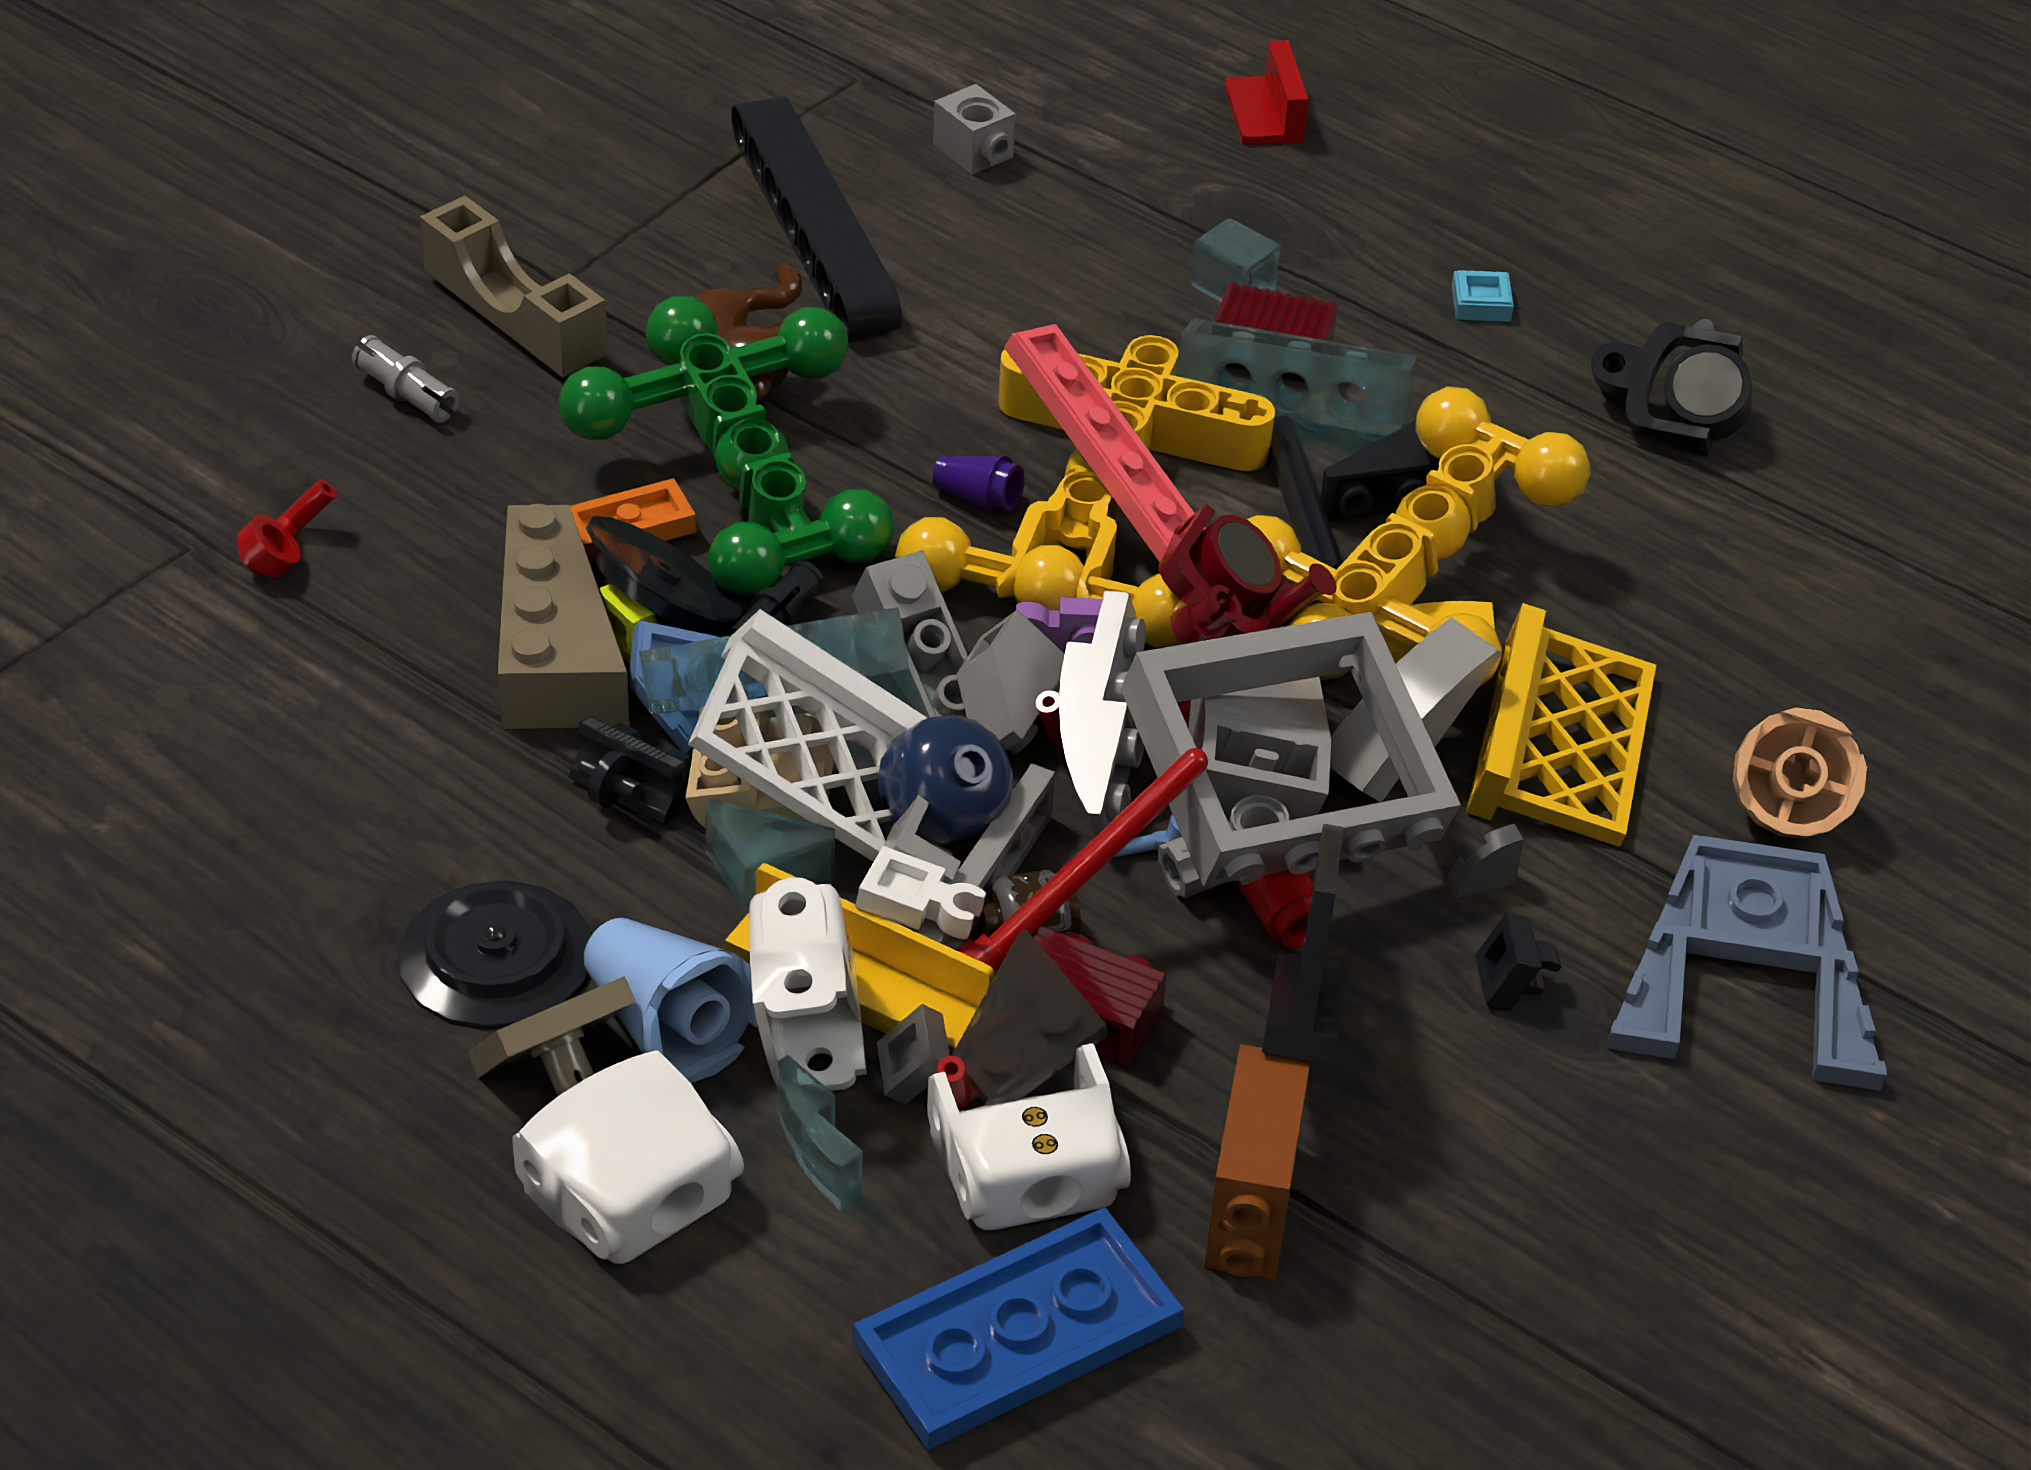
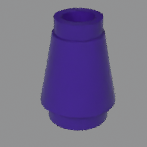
[932,455,1025,514]

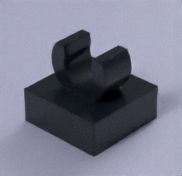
[1475,912,1562,1011]

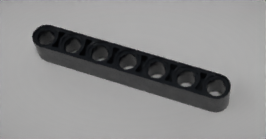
[731,96,902,339]

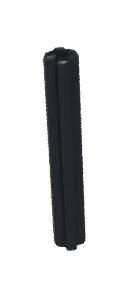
[1269,415,1343,570]

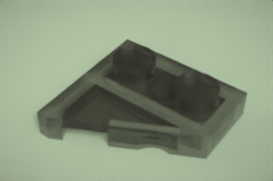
[952,929,1108,1106]

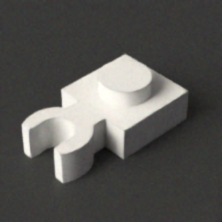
[855,846,986,939]

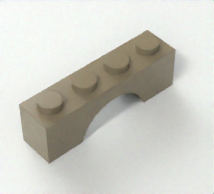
[420,195,608,377]

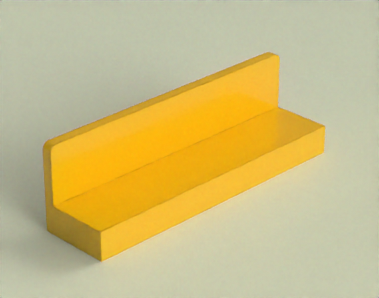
[725,863,994,1060]

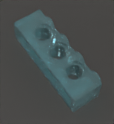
[1177,318,1418,441]
[639,607,909,714]

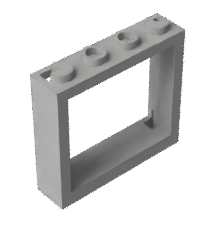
[1121,612,1461,887]

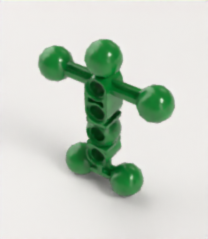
[558,296,895,598]

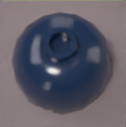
[877,714,1014,849]

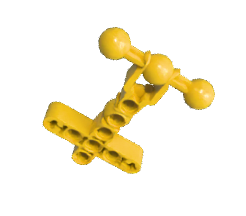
[895,335,1275,649]

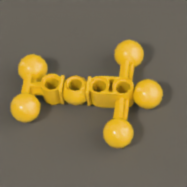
[1247,387,1591,688]

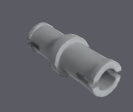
[352,335,460,423]

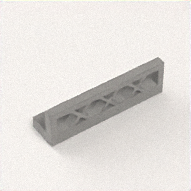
[888,764,1055,950]

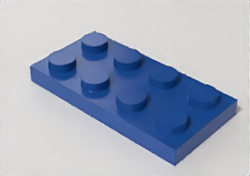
[852,1207,1185,1450]

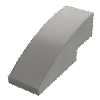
[1330,617,1503,802]

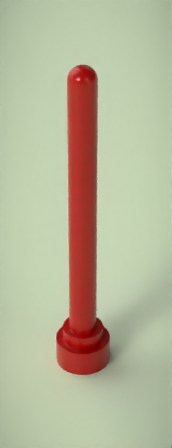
[956,748,1208,988]

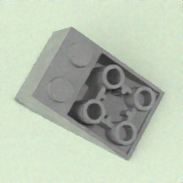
[1189,677,1331,820]

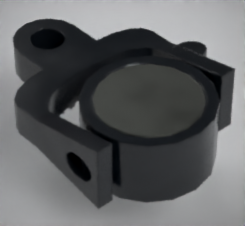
[1591,319,1753,456]

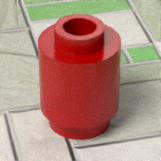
[1239,870,1314,948]

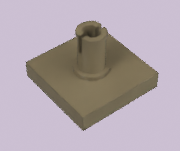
[467,976,636,1096]

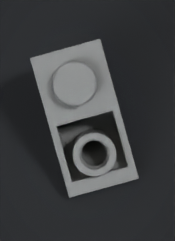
[956,610,1065,755]

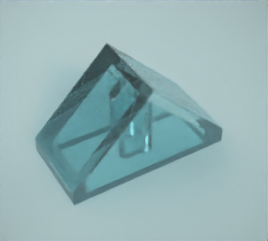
[705,799,835,914]

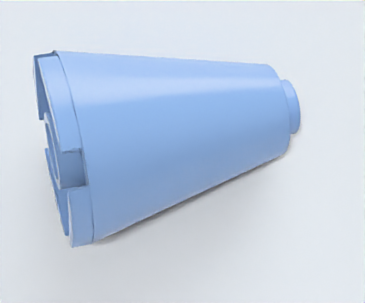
[584,918,758,1082]

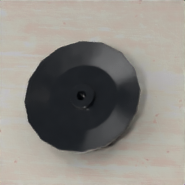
[586,516,743,628]
[398,880,592,1030]

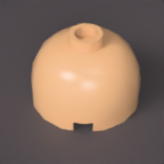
[1733,708,1867,839]

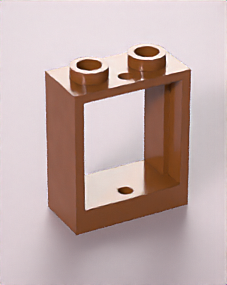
[1204,1044,1311,1280]

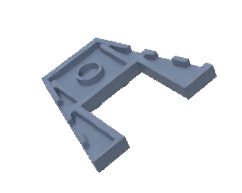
[1607,835,1887,1091]

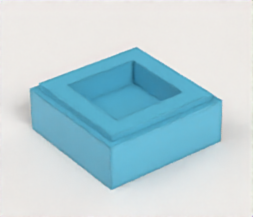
[1452,270,1514,322]

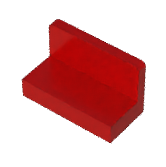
[1224,40,1309,145]

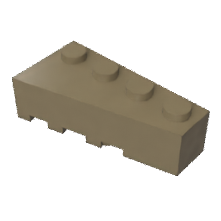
[498,504,630,729]

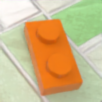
[570,478,696,562]

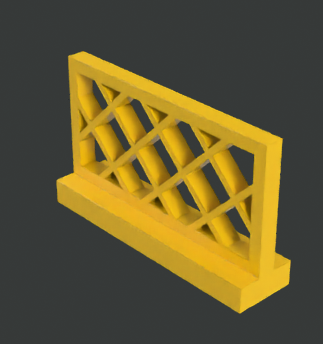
[1466,603,1656,847]

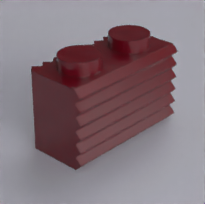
[1209,281,1338,383]
[1006,926,1167,1067]

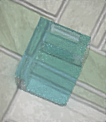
[1191,219,1281,302]

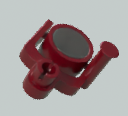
[1159,504,1337,644]

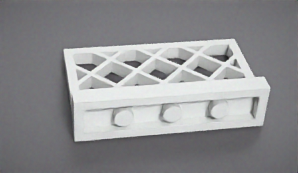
[688,609,927,862]

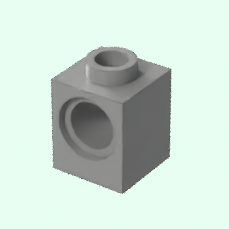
[933,84,1015,175]

